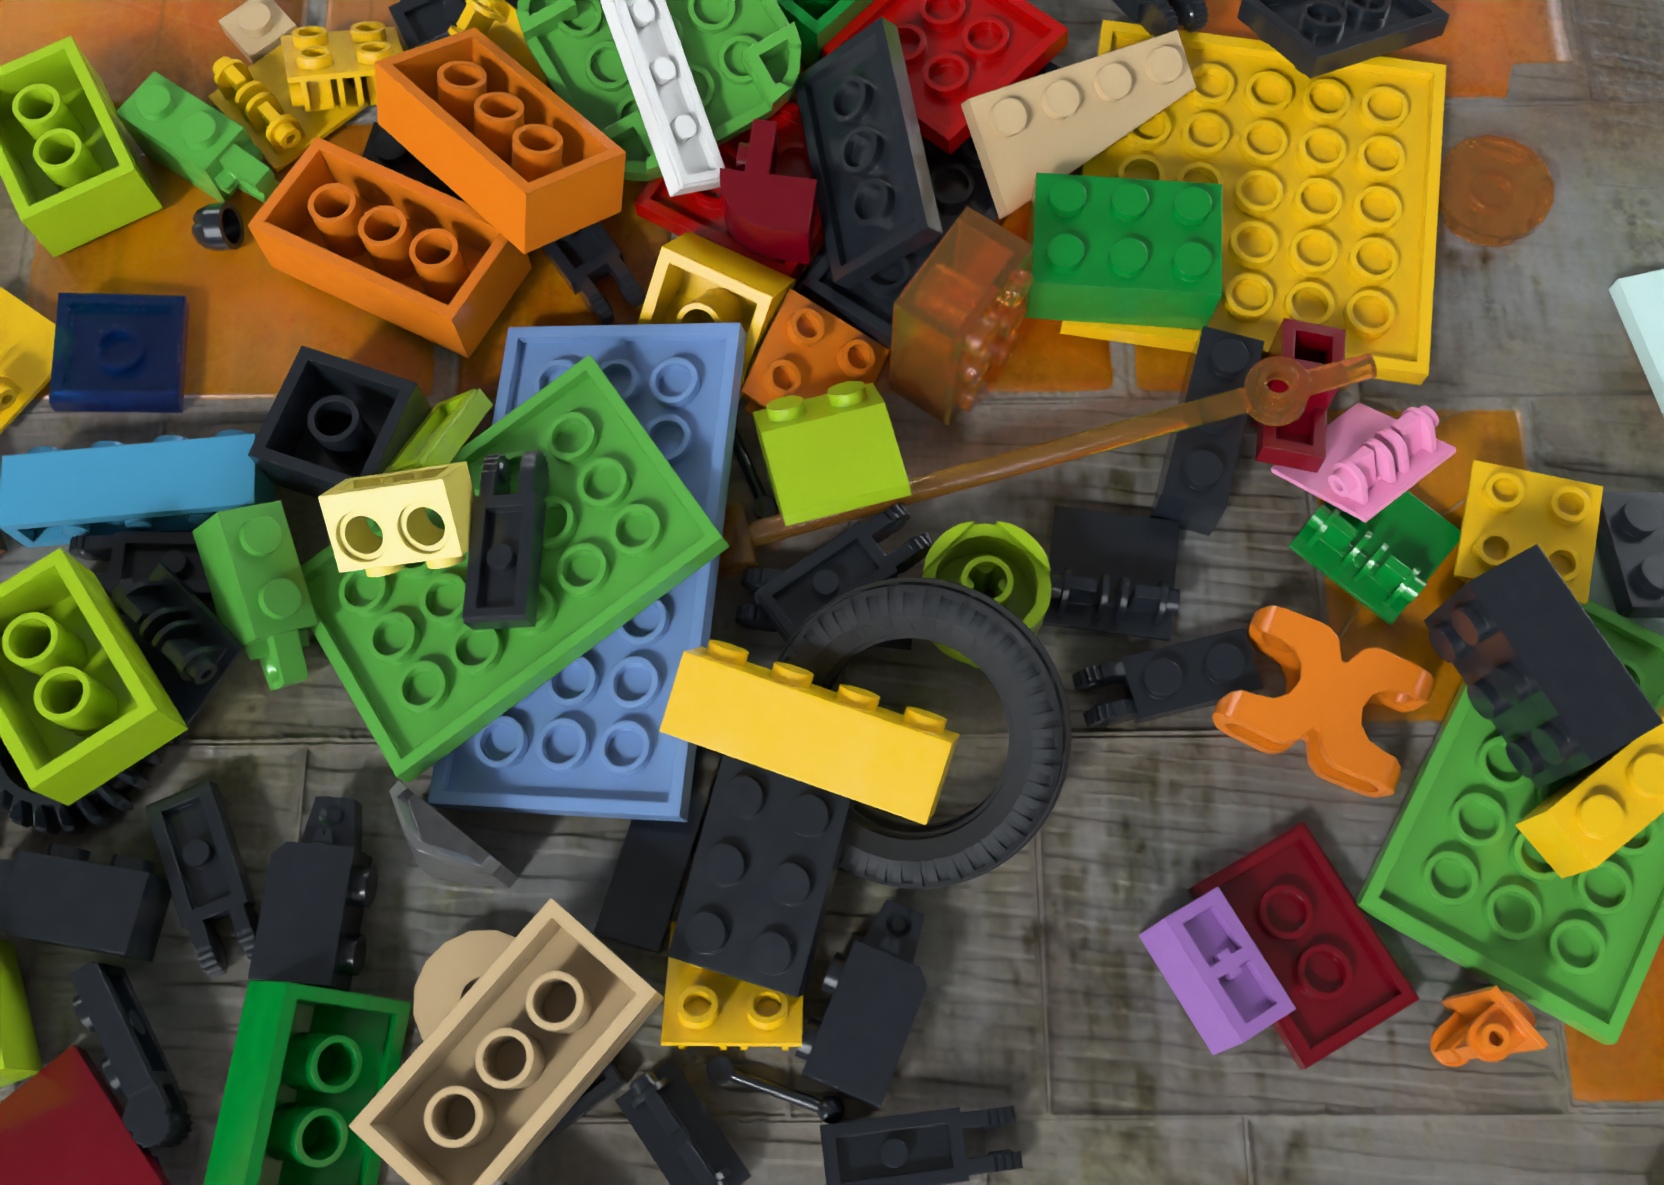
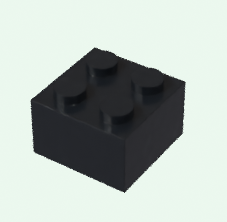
[248,345,432,499]

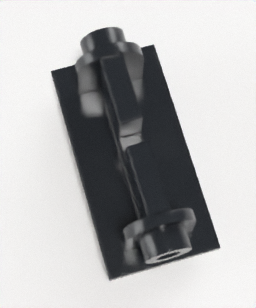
[615,1058,752,1185]

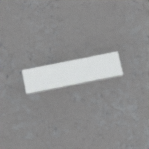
[600,0,726,197]

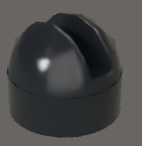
[191,202,244,251]

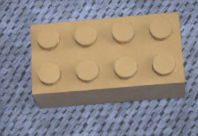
[349,898,664,1185]

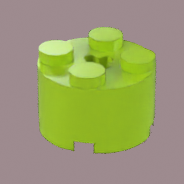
[921,521,1052,668]

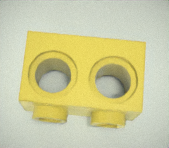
[318,461,475,577]

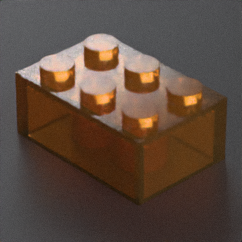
[889,207,1034,426]

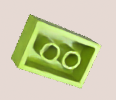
[0,36,163,257]
[0,548,188,806]

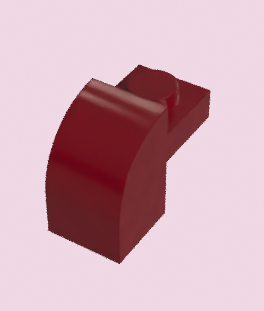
[719,119,818,264]
[1251,318,1346,473]

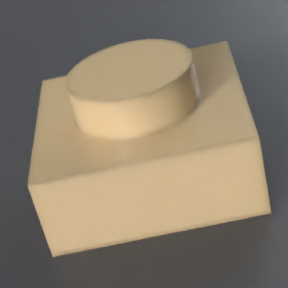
[218,0,298,64]

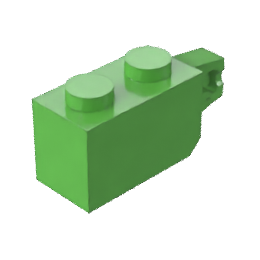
[115,71,280,203]
[192,500,318,691]

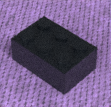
[1423,544,1664,789]

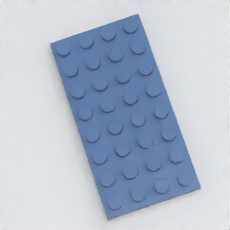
[427,323,747,822]

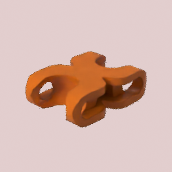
[1212,606,1435,798]

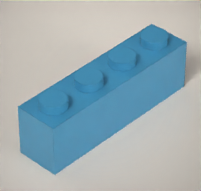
[0,430,275,548]

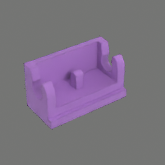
[1138,887,1296,1055]

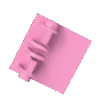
[1271,402,1456,523]

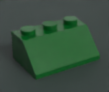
[204,980,412,1185]

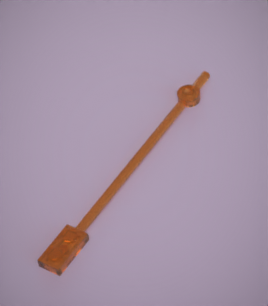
[717,353,1377,579]

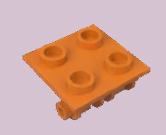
[740,288,890,416]

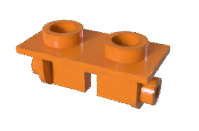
[1430,985,1549,1067]

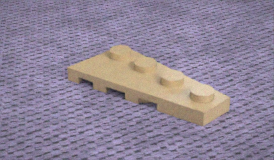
[961,30,1196,219]

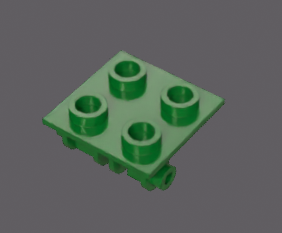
[1288,491,1461,625]

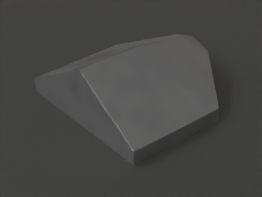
[389,780,518,888]

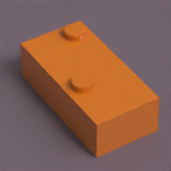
[375,27,626,254]
[247,136,532,359]

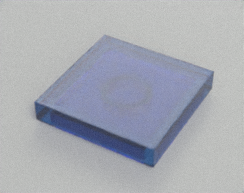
[49,293,189,413]

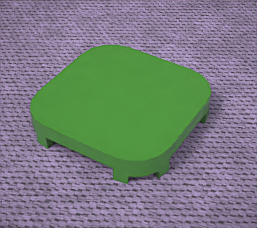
[516,0,802,181]

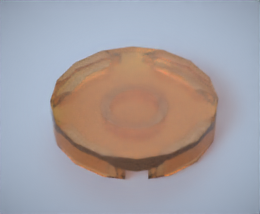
[1438,135,1554,248]

